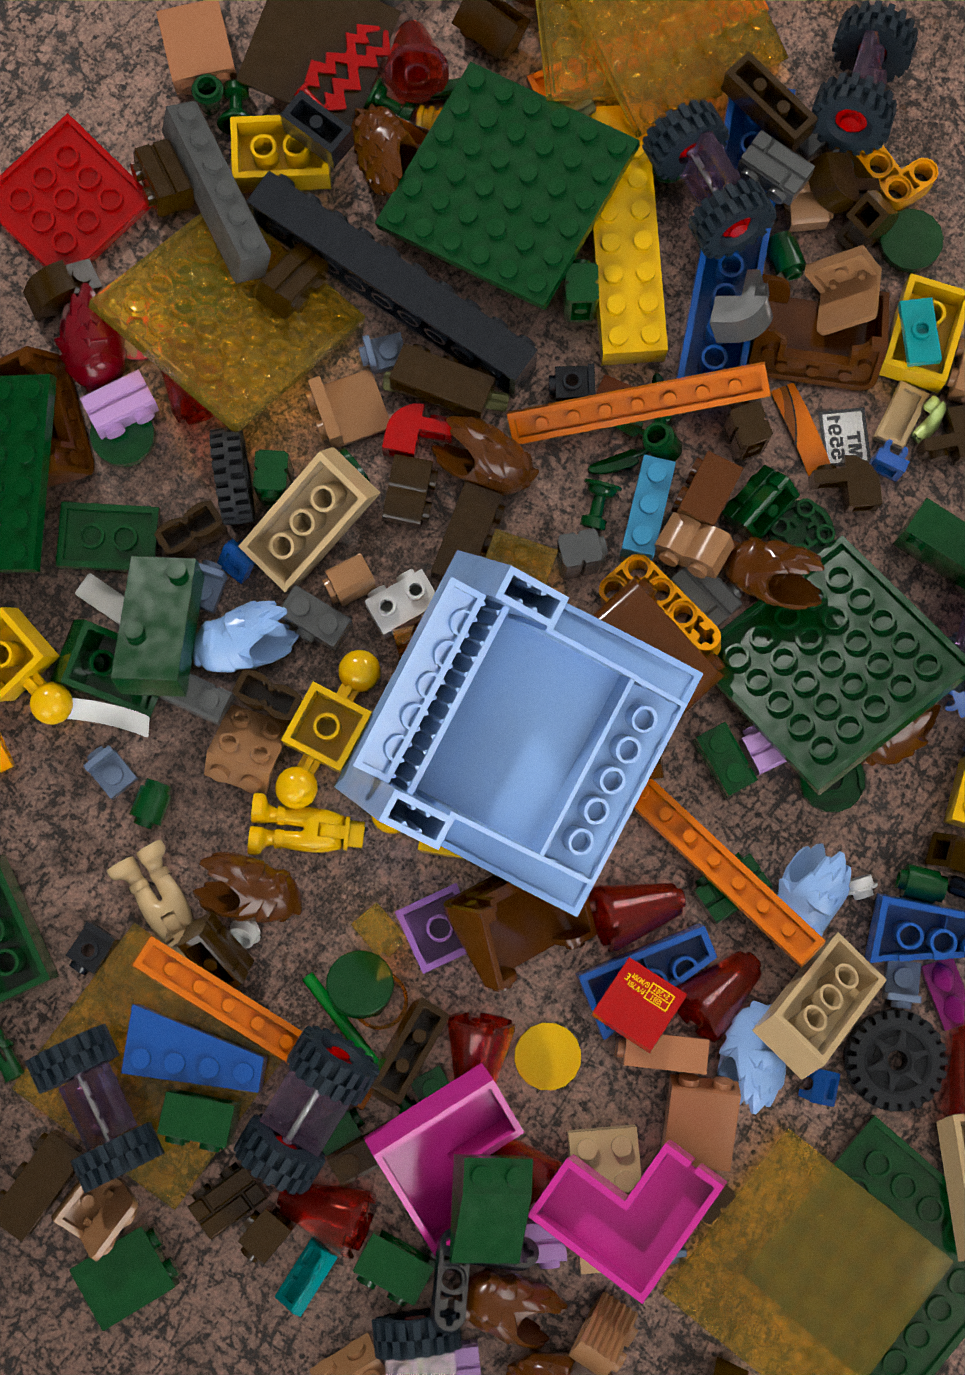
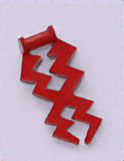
[294,24,391,111]

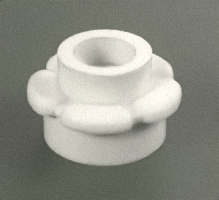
[848,874,878,900]
[230,920,261,949]

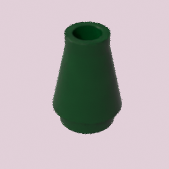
[191,74,223,115]

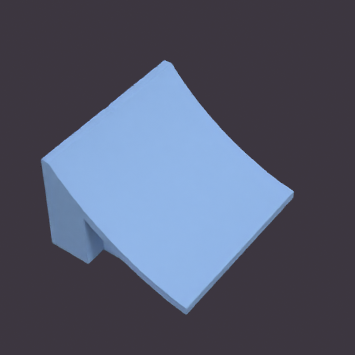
[334,550,703,917]

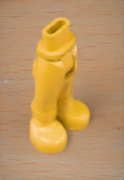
[247,793,365,855]

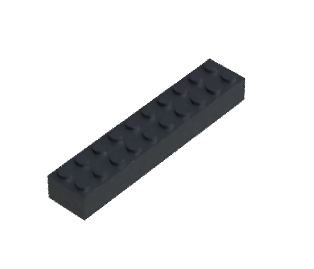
[246,171,538,399]

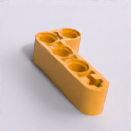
[835,145,938,211]
[599,554,721,655]

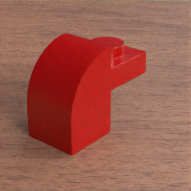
[382,403,453,458]

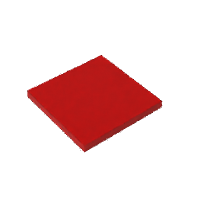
[0,113,152,267]

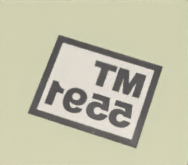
[818,407,871,467]

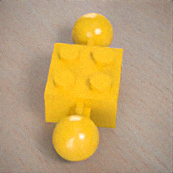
[0,607,73,725]
[275,650,381,809]

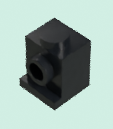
[548,363,596,402]
[65,921,120,976]

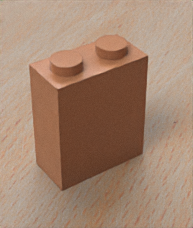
[156,0,237,95]
[614,1034,710,1075]
[660,1072,741,1172]

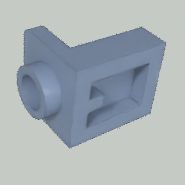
[358,332,404,375]
[198,560,228,614]
[83,745,139,800]
[882,961,922,1009]

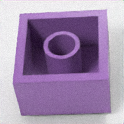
[395,883,467,974]

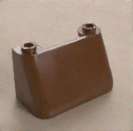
[749,274,890,391]
[0,346,95,488]
[592,575,726,716]
[443,875,597,992]

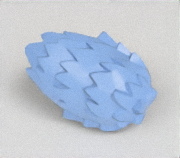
[193,601,299,673]
[777,843,851,936]
[717,1001,786,1114]

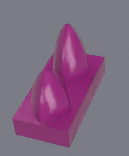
[920,958,965,1031]

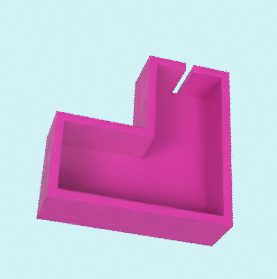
[363,1063,524,1257]
[528,1139,727,1304]

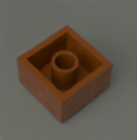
[671,451,744,526]

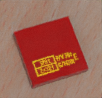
[591,957,688,1053]

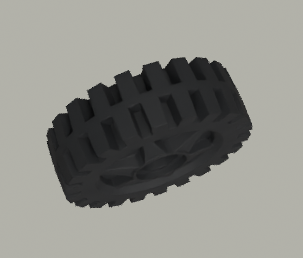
[210,425,255,525]
[843,1010,948,1112]

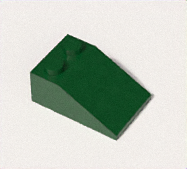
[50,619,159,718]
[449,1154,533,1264]

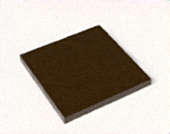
[236,0,401,127]

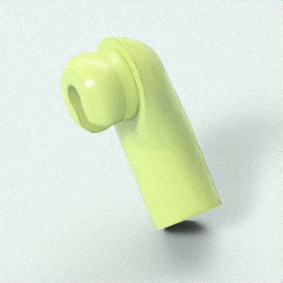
[911,395,947,444]

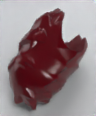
[54,283,128,393]

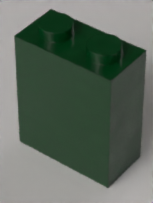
[69,1222,181,1331]

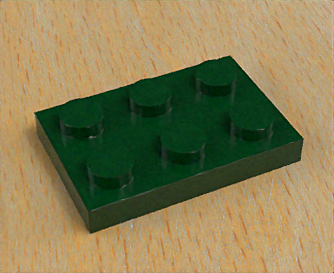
[56,501,161,572]

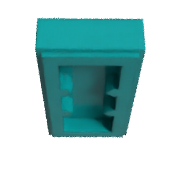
[898,297,942,367]
[275,1237,338,1317]

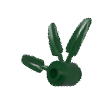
[587,373,682,474]

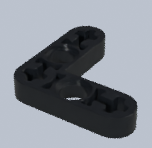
[430,1228,539,1334]

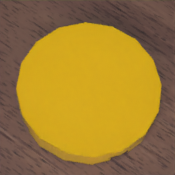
[514,1023,581,1091]

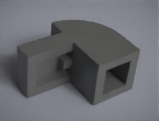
[710,269,773,343]

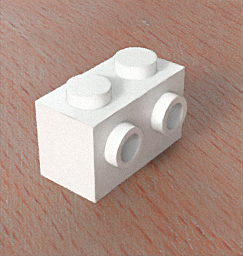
[364,569,435,640]

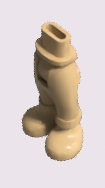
[107,839,194,957]

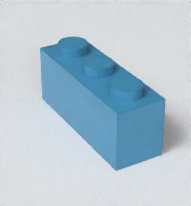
[619,454,676,561]

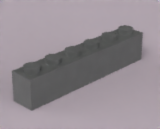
[162,100,271,284]

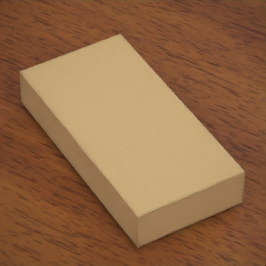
[872,380,930,452]

